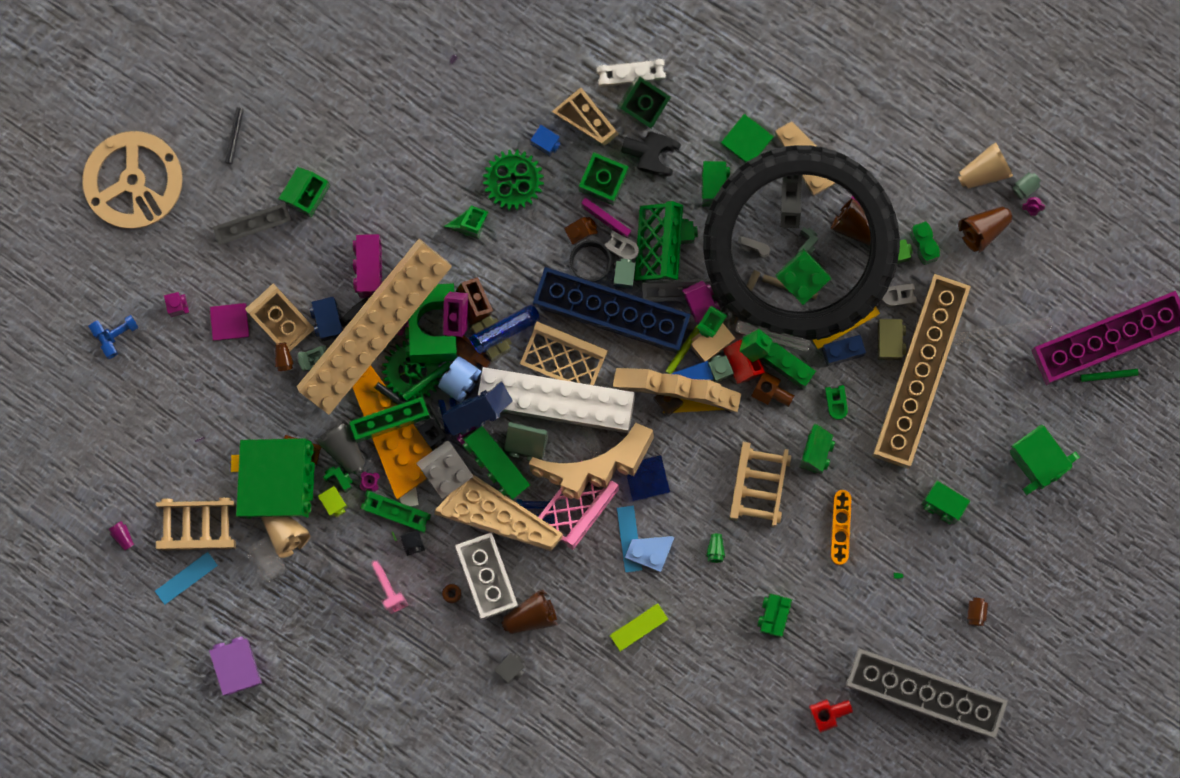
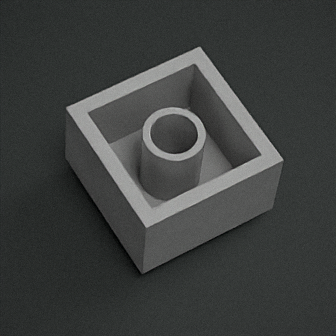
[417,441,474,499]

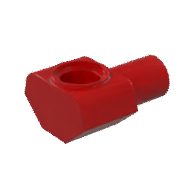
[809,699,853,733]

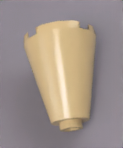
[958,143,1013,189]
[261,517,310,558]

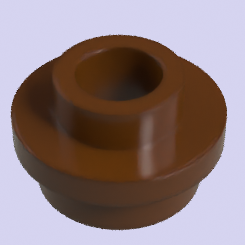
[442,584,462,603]

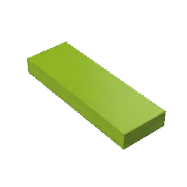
[609,603,669,652]

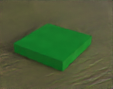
[721,114,774,163]

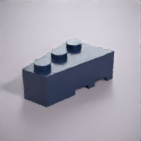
[441,381,513,436]

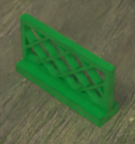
[634,201,683,281]

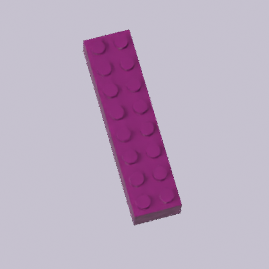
[1031,291,1180,386]

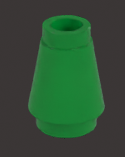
[706,533,725,563]

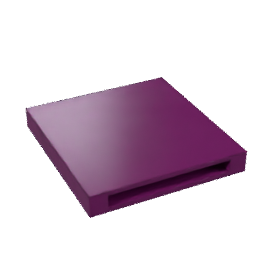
[210,303,249,341]

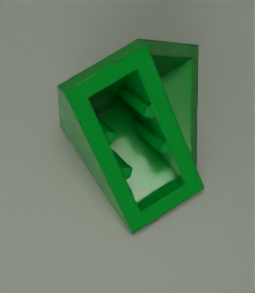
[443,206,488,239]

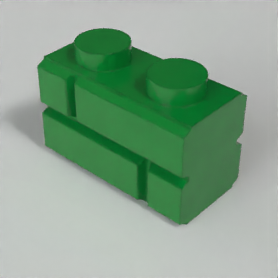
[757,594,792,638]

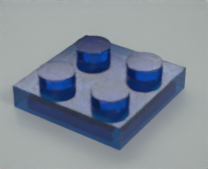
[626,455,670,502]

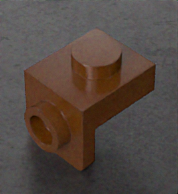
[564,217,598,245]

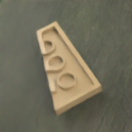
[775,121,836,196]

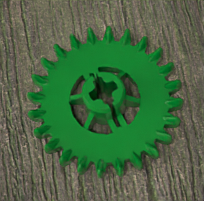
[381,341,443,402]

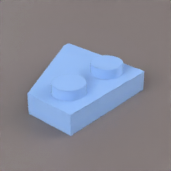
[625,536,674,572]

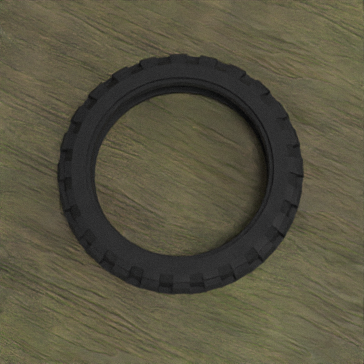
[703,145,900,341]

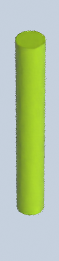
[665,325,700,374]

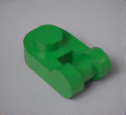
[825,385,848,420]

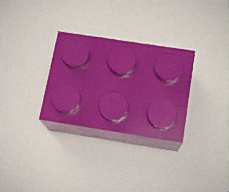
[353,234,382,298]

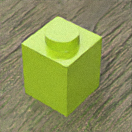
[318,486,348,518]

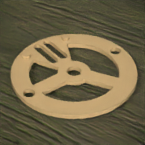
[83,131,182,229]

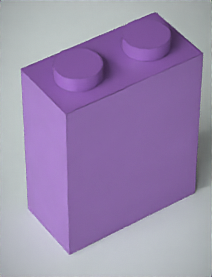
[209,637,262,696]

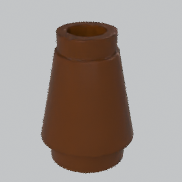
[275,342,294,371]

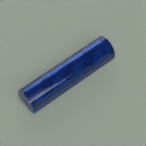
[469,305,540,354]

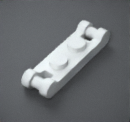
[596,59,666,86]

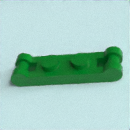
[360,491,431,533]

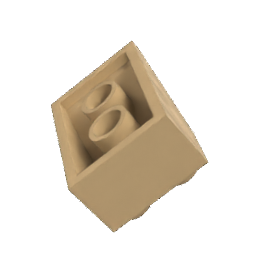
[246,283,314,351]

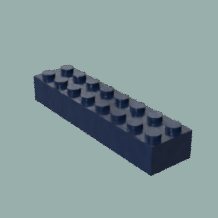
[533,267,691,354]

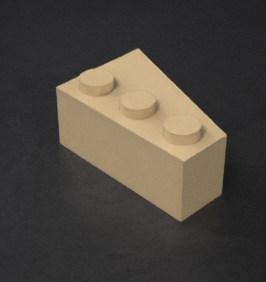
[552,88,619,146]

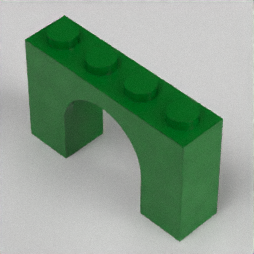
[405,283,457,363]

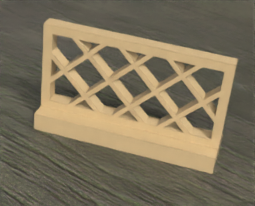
[520,322,608,386]

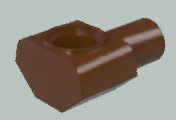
[751,372,795,407]

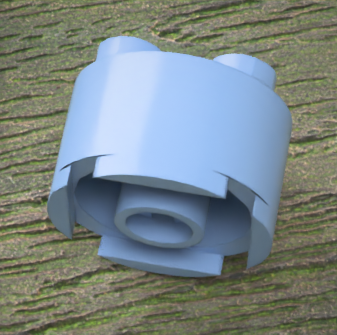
[438,357,482,403]

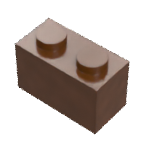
[455,277,493,325]

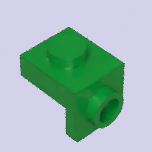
[696,306,727,338]
[323,467,353,492]

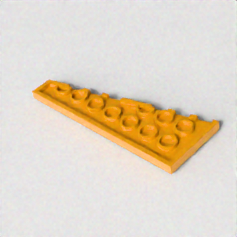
[352,365,432,500]

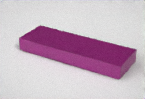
[581,197,631,239]

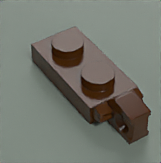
[445,335,491,368]

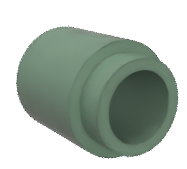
[1012,172,1041,200]

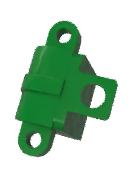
[1010,424,1080,496]

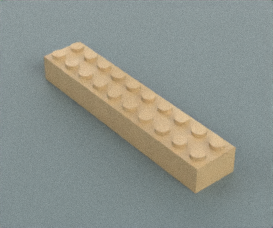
[297,239,452,415]
[872,274,971,469]

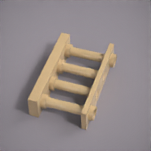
[729,442,791,527]
[156,498,236,550]

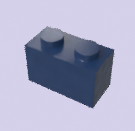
[309,296,343,341]
[822,335,866,367]

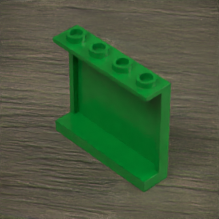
[236,438,314,519]

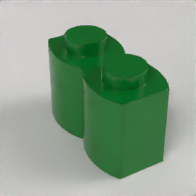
[910,221,940,265]

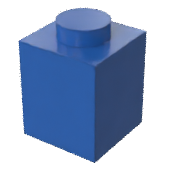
[530,125,561,156]

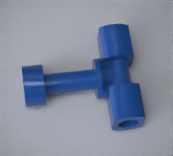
[88,315,139,360]

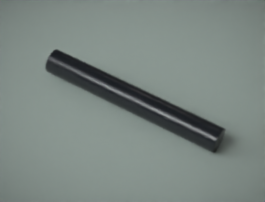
[225,107,244,164]
[374,382,406,405]

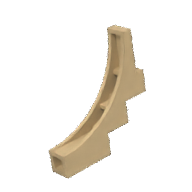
[613,368,741,412]
[529,423,654,500]

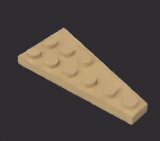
[435,474,563,551]

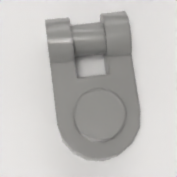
[604,231,639,260]
[737,236,770,258]
[882,284,917,307]

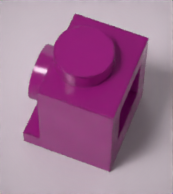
[164,292,190,317]

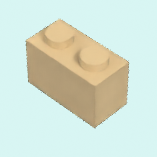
[691,323,735,362]

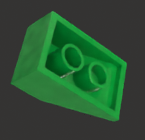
[799,424,835,474]

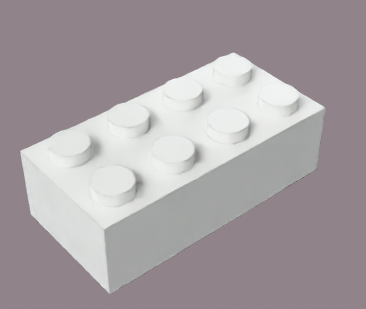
[455,532,518,620]

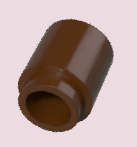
[967,597,988,626]

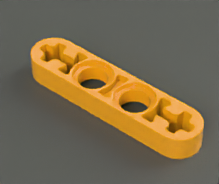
[830,490,851,565]

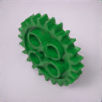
[483,150,544,211]

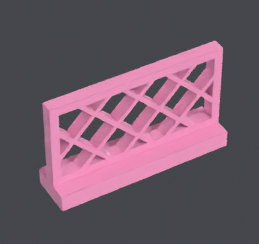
[539,461,619,550]
[372,560,409,614]

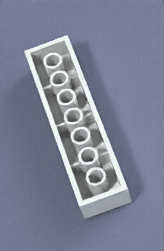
[478,367,635,433]

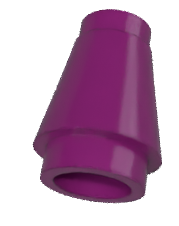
[109,521,134,551]

